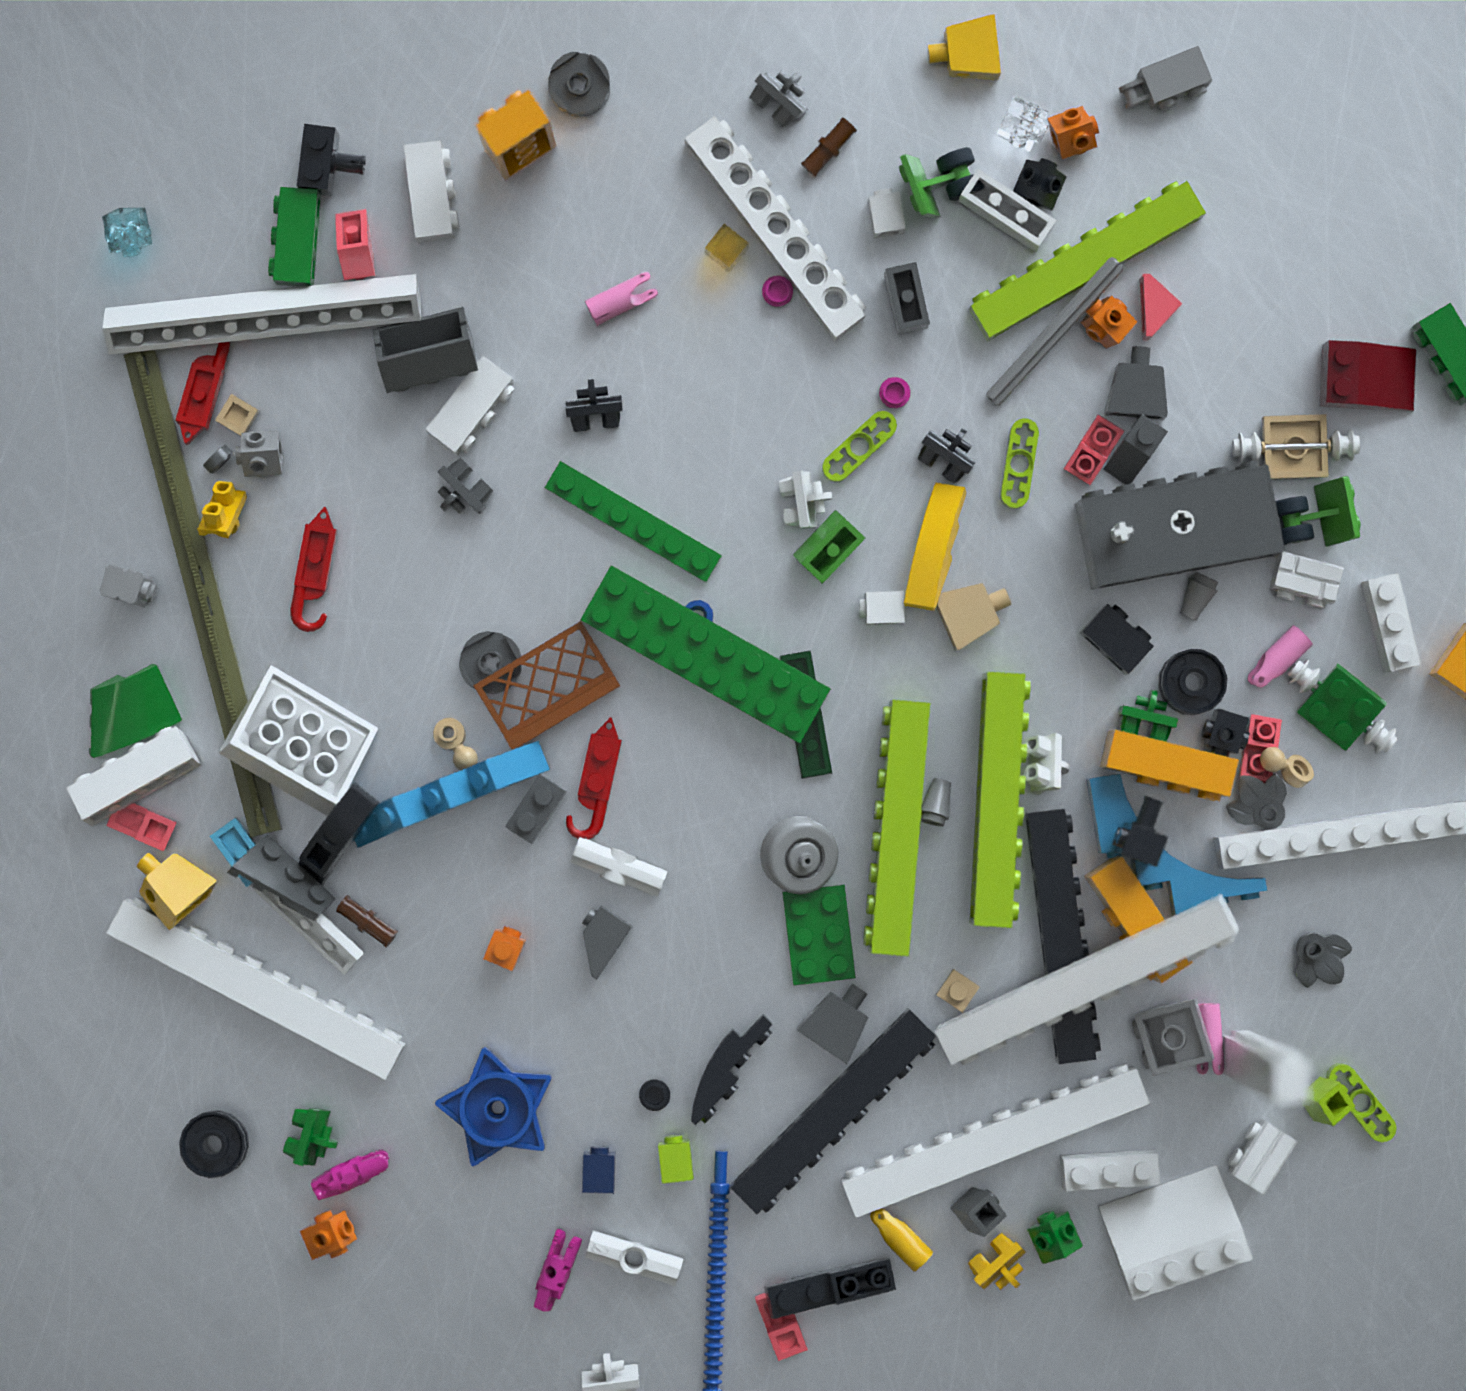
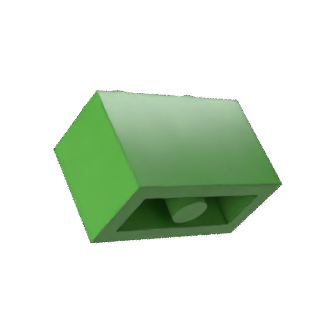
[793,510,865,584]

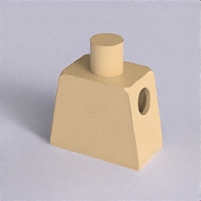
[936,583,1012,652]

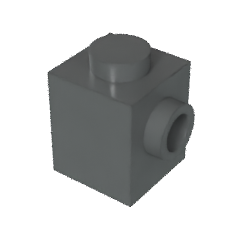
[951,1187,1007,1237]

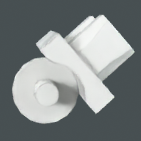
[779,471,832,529]
[1024,733,1070,795]
[582,1353,640,1391]

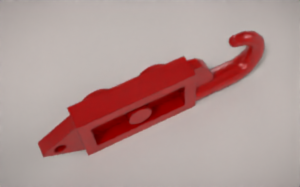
[175,342,230,445]
[290,507,338,632]
[566,717,622,839]

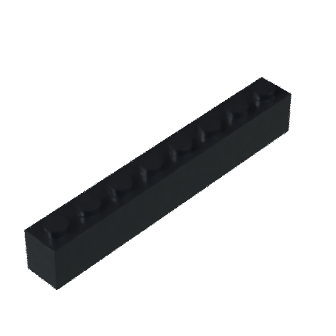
[1025,809,1101,1064]
[730,1008,937,1215]

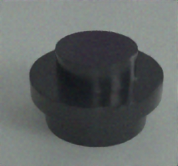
[639,1079,670,1111]

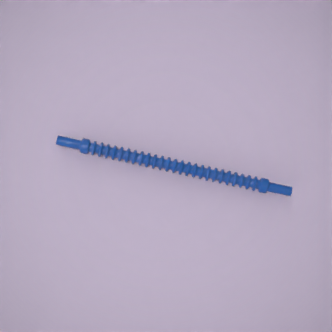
[702,1151,730,1391]

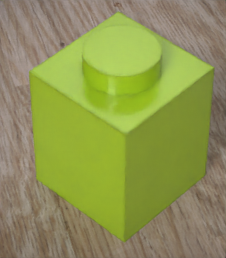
[1302,1077,1356,1126]
[658,1135,694,1184]

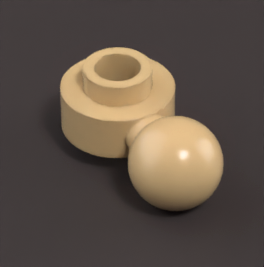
[433,718,478,770]
[1260,747,1314,788]

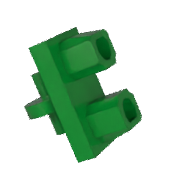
[1118,689,1178,742]
[283,1108,338,1166]

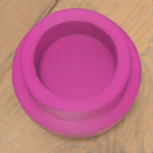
[762,275,793,307]
[879,377,911,409]

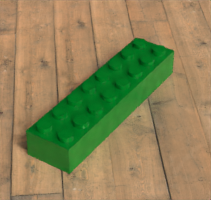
[580,565,831,744]

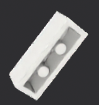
[403,140,459,243]
[958,169,1057,253]
[425,356,515,456]
[1361,573,1421,673]
[1060,1149,1160,1191]

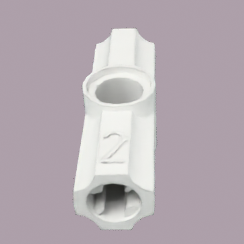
[570,837,667,896]
[585,1230,683,1286]

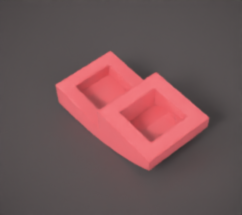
[106,803,177,851]
[755,1293,808,1361]

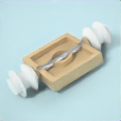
[1232,414,1360,480]

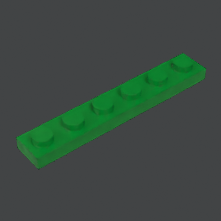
[544,461,722,583]

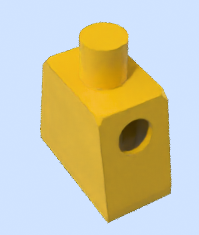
[927,14,1001,80]
[136,853,216,931]

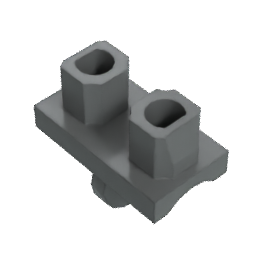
[749,71,808,127]
[438,458,493,514]

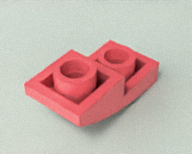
[1064,414,1125,485]
[1238,714,1282,783]

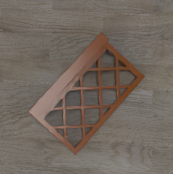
[473,621,620,750]

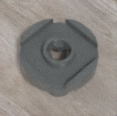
[548,52,610,117]
[459,631,522,694]

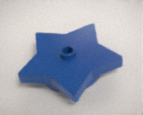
[435,1047,552,1167]

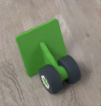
[899,147,985,219]
[1275,476,1361,547]

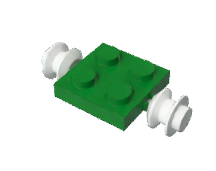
[1287,659,1397,754]

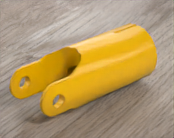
[870,1209,934,1272]

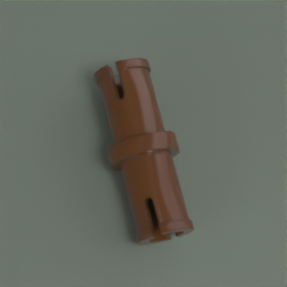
[801,117,857,177]
[336,895,398,948]

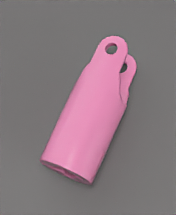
[585,272,658,326]
[1248,625,1313,687]
[1197,1003,1224,1075]

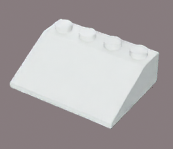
[219,665,378,816]
[1098,1165,1253,1301]

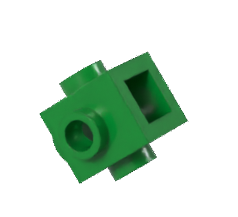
[1027,1211,1083,1264]

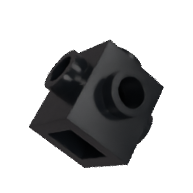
[1013,158,1067,211]
[1201,709,1249,757]

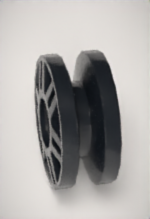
[1158,649,1227,715]
[179,1110,249,1178]

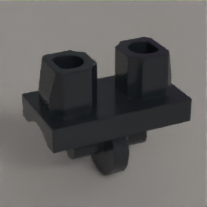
[565,379,623,432]
[918,428,977,484]

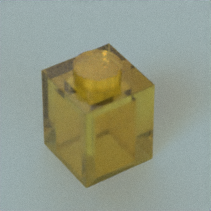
[705,223,749,273]

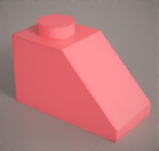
[335,209,375,280]

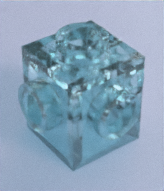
[102,207,153,257]

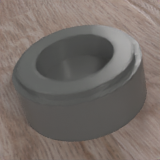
[203,444,233,474]

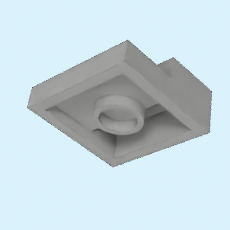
[1132,998,1215,1076]

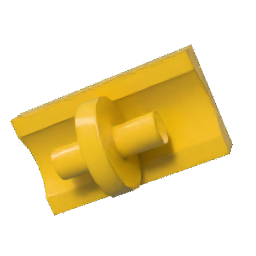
[197,481,247,538]
[968,1233,1026,1290]

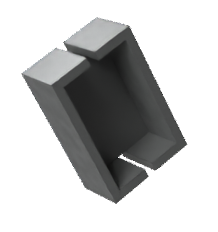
[372,307,478,393]

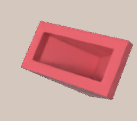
[1140,274,1182,341]

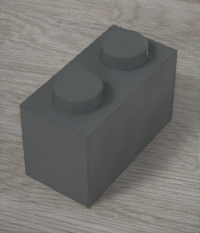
[884,262,930,335]
[505,774,567,844]

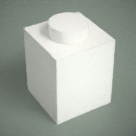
[868,188,906,239]
[859,591,905,625]

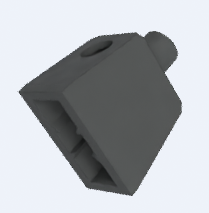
[1104,346,1168,420]
[796,984,868,1064]

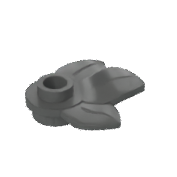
[1226,774,1287,829]
[1296,932,1352,988]

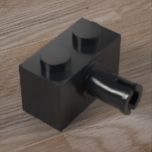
[296,124,366,196]
[1112,795,1168,867]

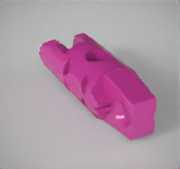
[311,1149,389,1200]
[533,1229,582,1312]

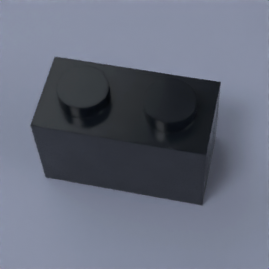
[1079,604,1154,675]

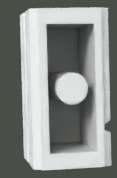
[1269,552,1344,609]
[1228,1119,1298,1195]

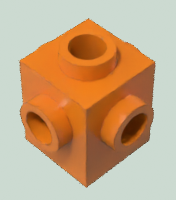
[1047,106,1099,159]
[1080,296,1137,348]
[300,1210,357,1260]

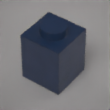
[582,1146,616,1193]

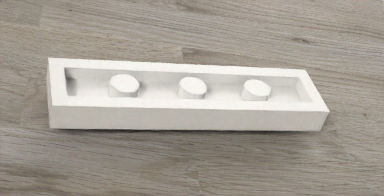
[253,888,364,975]

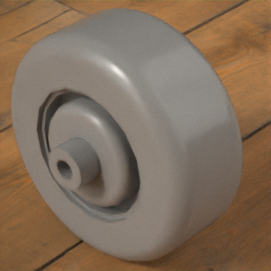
[760,816,838,894]

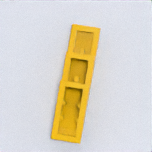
[904,482,967,611]

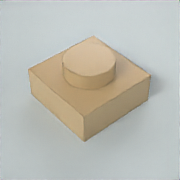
[215,394,260,436]
[936,969,980,1013]

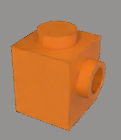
[483,926,526,971]

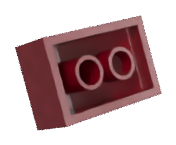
[1319,340,1416,412]

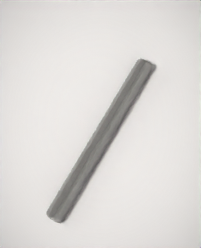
[986,257,1124,406]

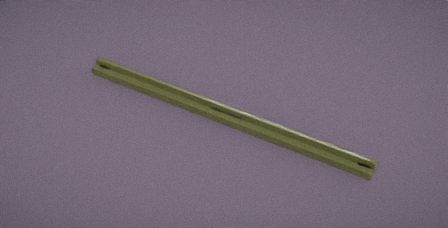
[124,350,282,838]

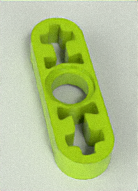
[822,411,897,482]
[1000,418,1039,509]
[1326,1063,1397,1142]

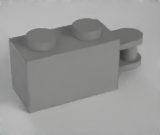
[1118,45,1212,110]

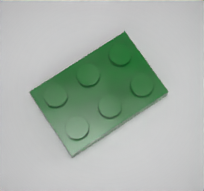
[782,884,856,986]

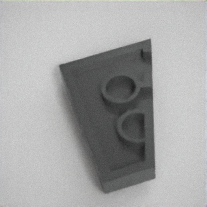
[227,834,336,921]

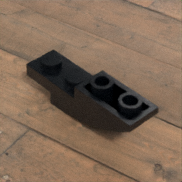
[298,782,379,886]
[691,1014,773,1125]
[764,1258,896,1319]

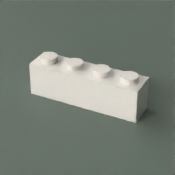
[66,726,201,826]

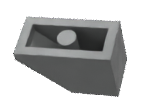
[1103,414,1168,485]
[582,905,632,980]

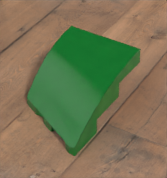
[89,664,182,758]

